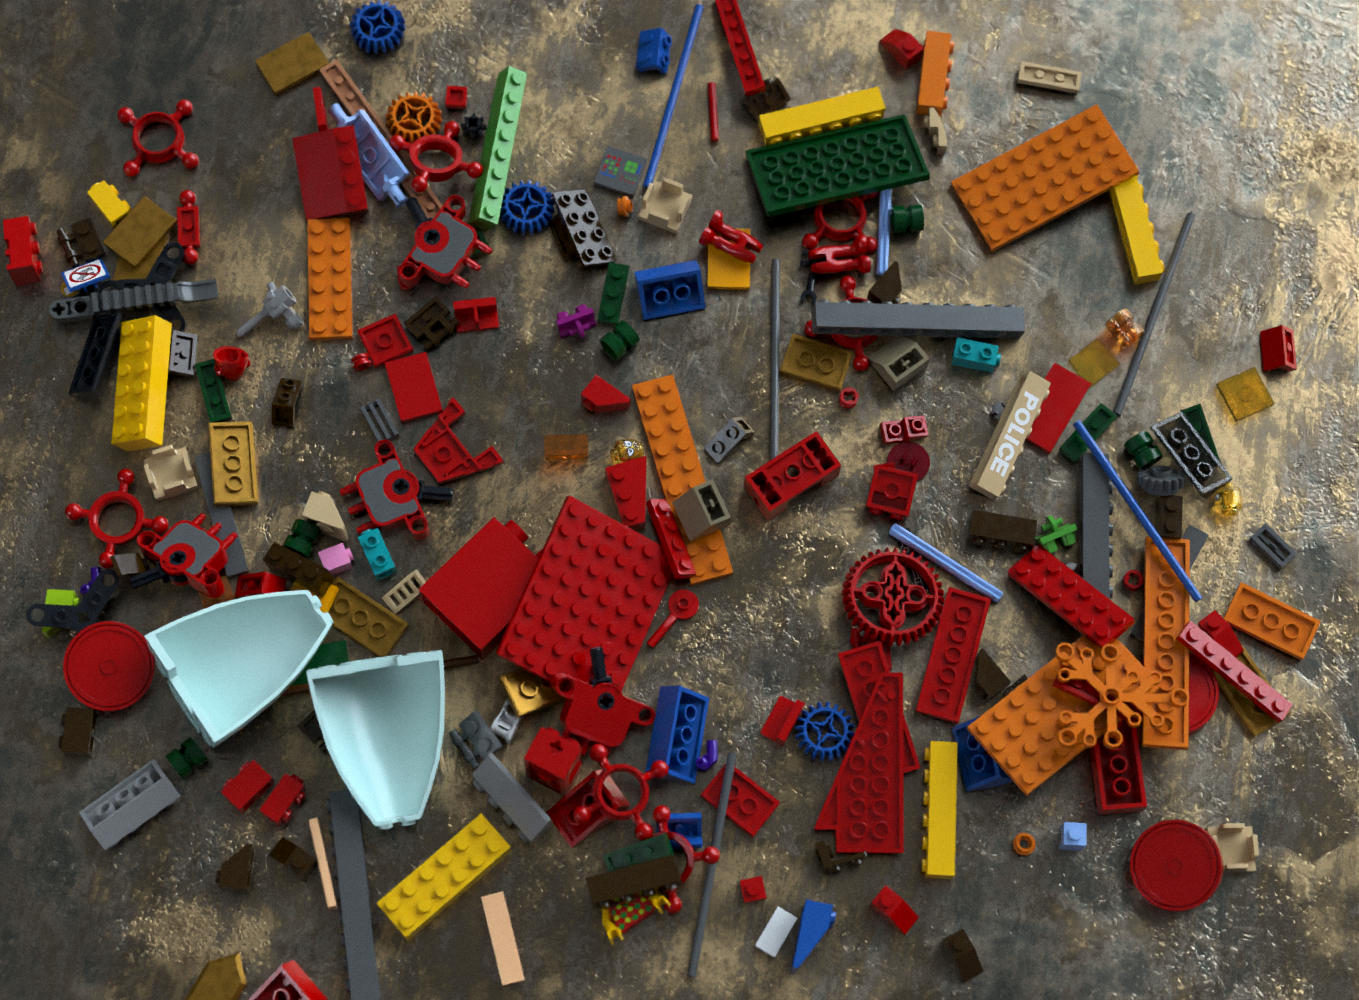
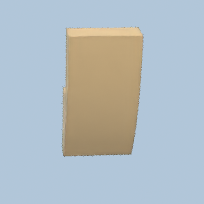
[924,108,947,155]

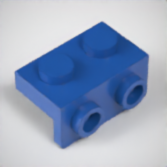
[636,28,672,74]
[656,813,703,849]

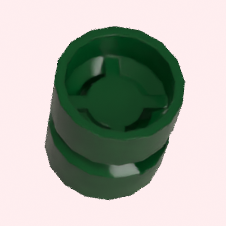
[891,204,924,233]
[599,320,640,360]
[1124,430,1164,470]
[282,519,321,559]
[165,737,208,779]

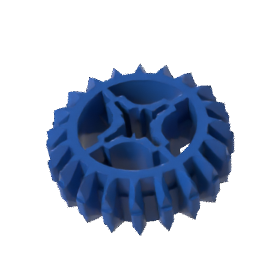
[350,0,406,55]
[500,179,555,236]
[795,702,855,762]

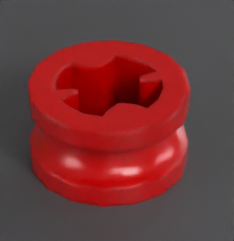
[351,353,372,371]
[839,387,859,409]
[1122,570,1143,591]

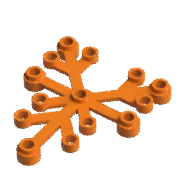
[1055,643,1189,750]

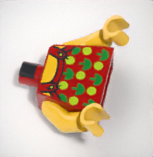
[602,893,670,945]

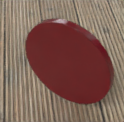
[887,442,930,482]

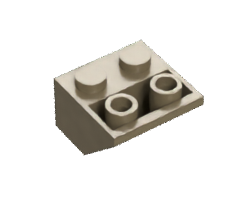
[868,336,930,391]
[672,479,731,542]

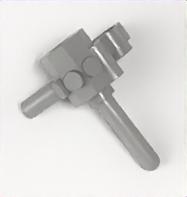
[236,282,304,337]

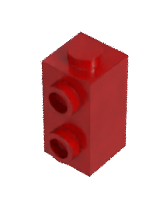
[259,773,306,826]

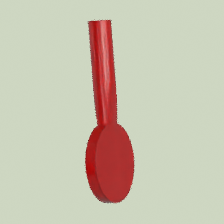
[646,589,699,649]

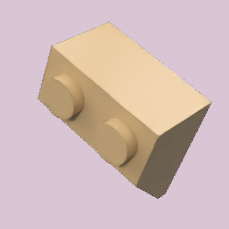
[302,491,349,542]

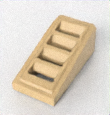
[382,569,426,615]

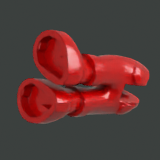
[698,210,764,264]
[808,235,871,274]

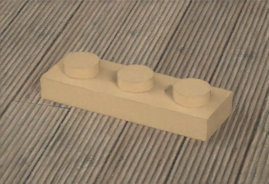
[1017,61,1082,94]

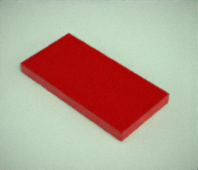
[1025,362,1092,455]

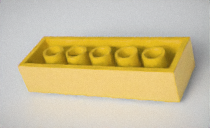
[111,315,172,452]
[377,813,512,941]

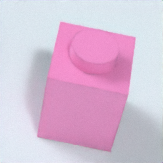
[318,543,354,576]

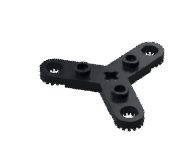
[99,242,187,332]
[26,569,120,633]

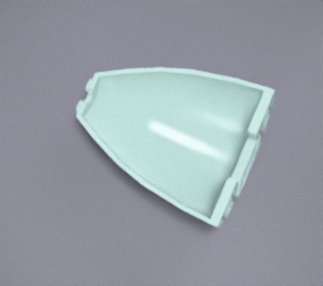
[145,590,334,748]
[307,650,445,829]

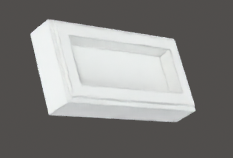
[755,907,797,958]

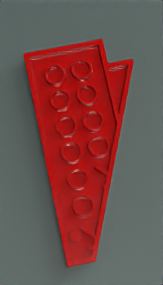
[815,672,904,853]

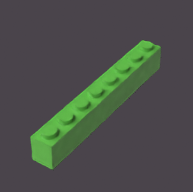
[468,66,527,231]

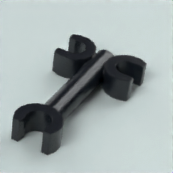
[800,250,826,305]

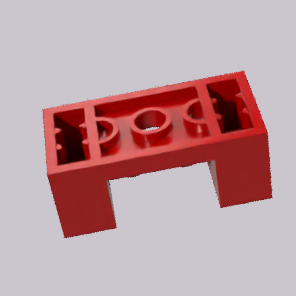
[743,431,841,521]
[524,726,583,797]

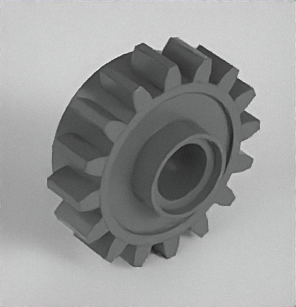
[1137,466,1186,496]

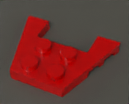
[413,397,504,485]

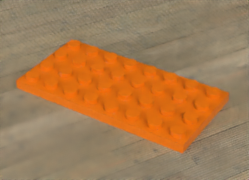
[951,104,1139,252]
[967,635,1161,796]

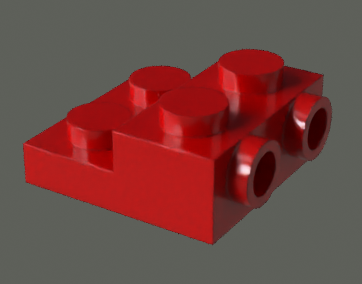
[865,464,918,521]

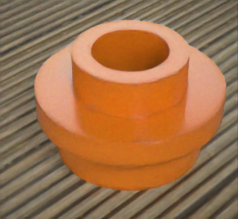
[617,196,633,217]
[1013,833,1036,855]

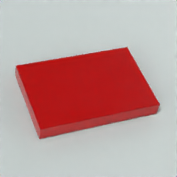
[385,352,443,423]
[700,764,780,838]

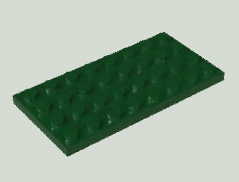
[745,114,930,217]

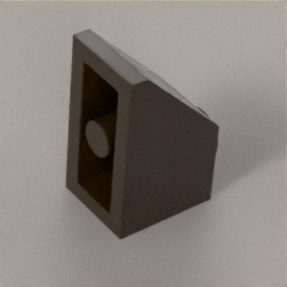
[867,261,902,304]
[110,552,151,588]
[974,648,1011,703]
[269,837,318,882]
[216,844,255,893]
[941,928,984,983]

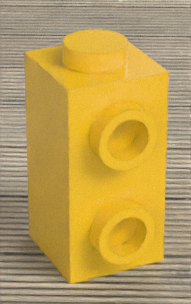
[87,180,132,229]

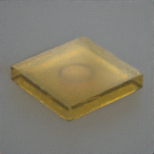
[1216,367,1275,422]

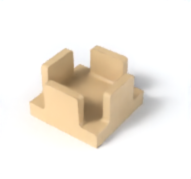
[638,177,693,234]
[143,445,198,501]
[1206,823,1259,873]

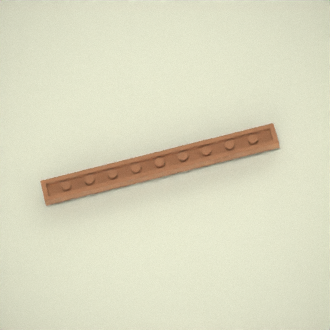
[319,59,443,219]

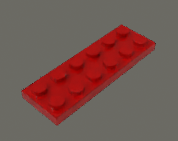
[1008,544,1135,649]
[915,587,991,724]
[837,641,921,774]

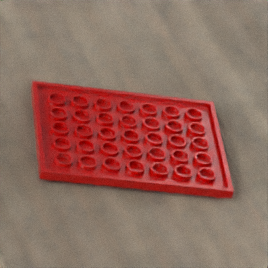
[495,495,673,703]

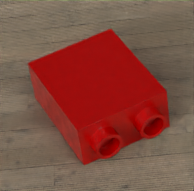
[418,517,542,660]

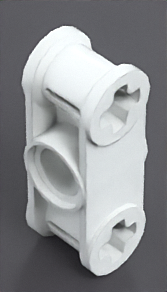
[491,698,523,744]

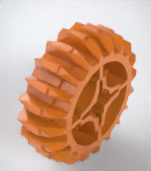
[385,90,442,144]

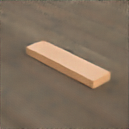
[309,818,339,911]
[481,891,525,986]

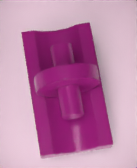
[556,304,597,339]

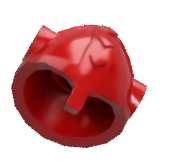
[213,346,250,382]

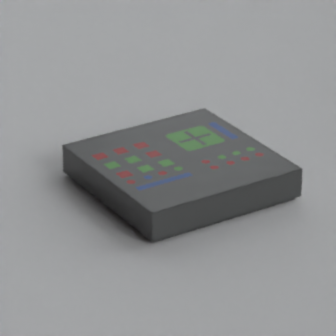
[594,146,647,198]

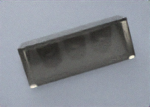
[1150,412,1233,499]

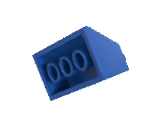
[646,685,709,784]

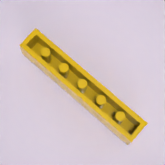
[758,86,886,146]
[1109,174,1165,285]
[921,741,957,879]

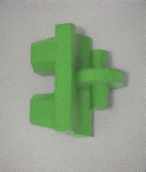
[1035,515,1077,553]

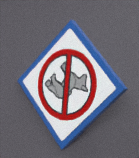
[61,258,110,293]

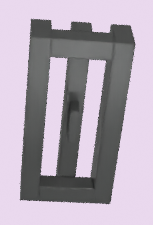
[360,398,399,441]
[1249,523,1297,570]

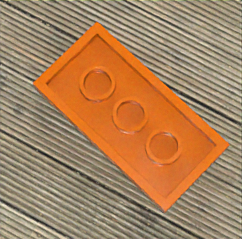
[1223,582,1321,661]

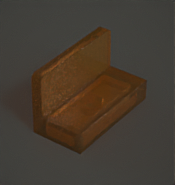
[544,434,588,461]

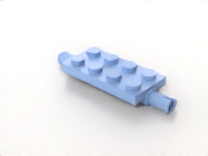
[328,103,410,208]

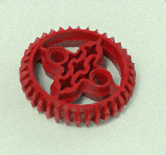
[841,547,945,647]

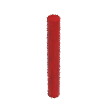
[708,82,719,142]

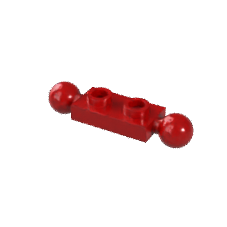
[177,190,201,265]

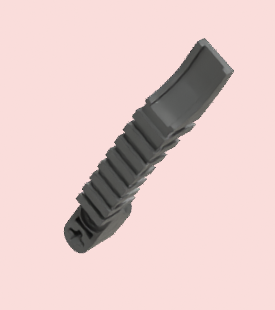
[49,279,219,323]

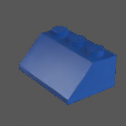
[634,260,706,320]
[951,715,1013,792]

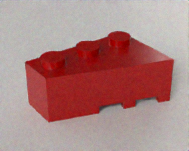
[3,215,44,286]
[605,456,647,531]

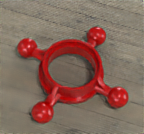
[117,99,199,177]
[389,121,483,193]
[802,192,879,253]
[804,276,878,371]
[65,468,169,569]
[573,744,669,841]
[651,805,720,914]

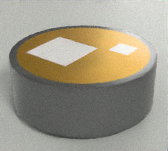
[59,281,82,299]

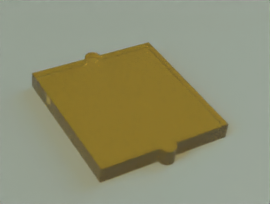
[1069,338,1120,387]

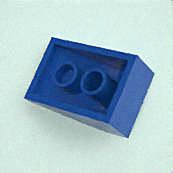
[790,900,836,974]

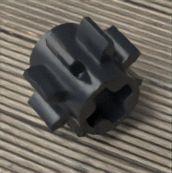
[460,113,487,141]

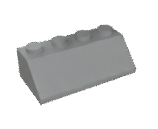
[472,752,552,845]
[79,759,180,850]

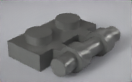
[449,710,503,770]

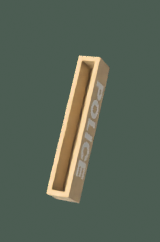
[969,371,1051,498]

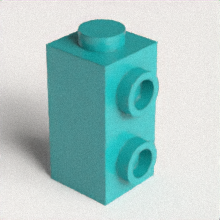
[951,337,1001,373]
[358,528,397,581]

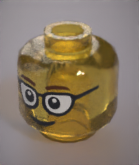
[610,438,644,464]
[1214,483,1243,516]

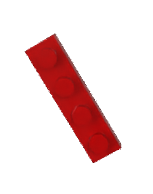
[646,499,696,579]
[1052,664,1141,723]

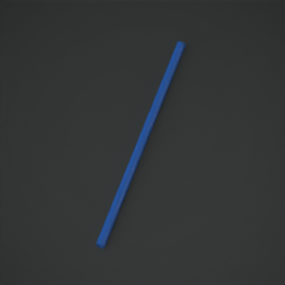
[643,4,704,189]
[1073,420,1203,603]

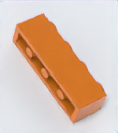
[916,30,954,117]

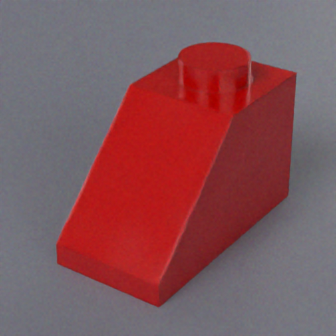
[879,29,924,70]
[581,374,631,413]
[235,572,286,598]
[1198,610,1244,658]
[869,885,919,935]

